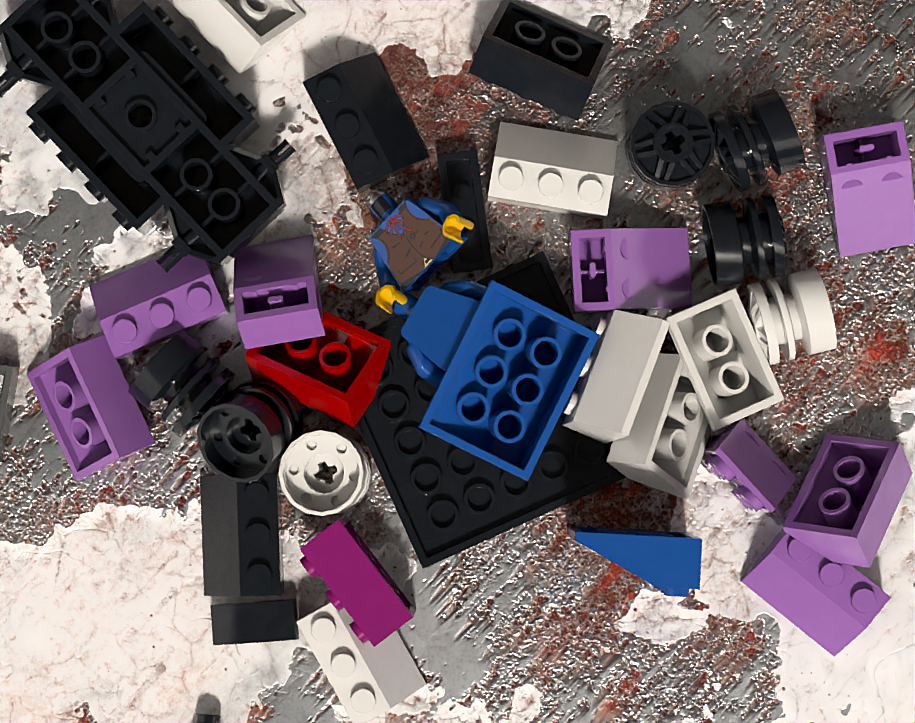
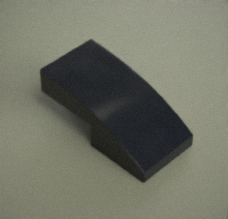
[210,599,299,645]

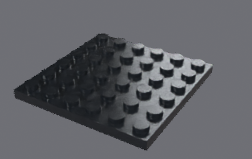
[357,251,626,569]

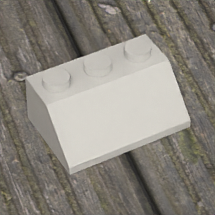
[168,0,306,74]
[487,122,618,220]
[664,288,784,431]
[562,310,670,444]
[606,353,712,499]
[296,601,427,723]

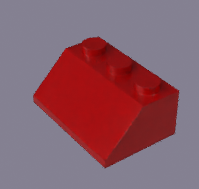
[245,310,391,428]

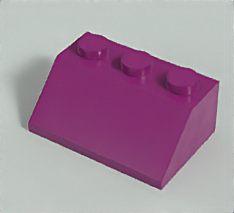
[300,516,416,647]

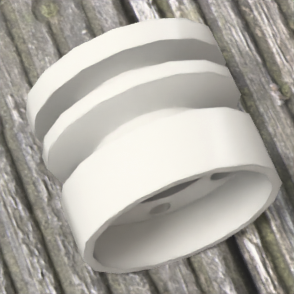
[747,268,837,365]
[279,430,372,516]

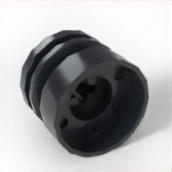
[708,88,805,193]
[626,101,715,193]
[701,194,787,288]
[128,329,236,437]
[197,378,304,483]

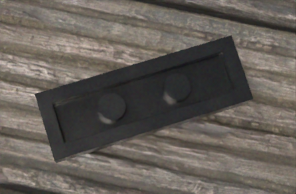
[437,149,493,274]

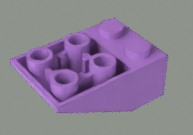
[817,121,915,258]
[568,228,692,314]
[233,235,325,349]
[704,419,796,513]

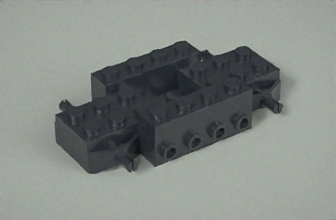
[0,0,296,273]

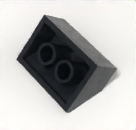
[468,0,613,121]
[303,52,429,194]
[200,473,284,597]

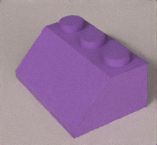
[89,255,230,360]
[26,334,155,481]
[783,433,912,568]
[741,528,891,657]

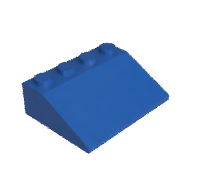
[418,280,600,481]
[568,526,702,597]

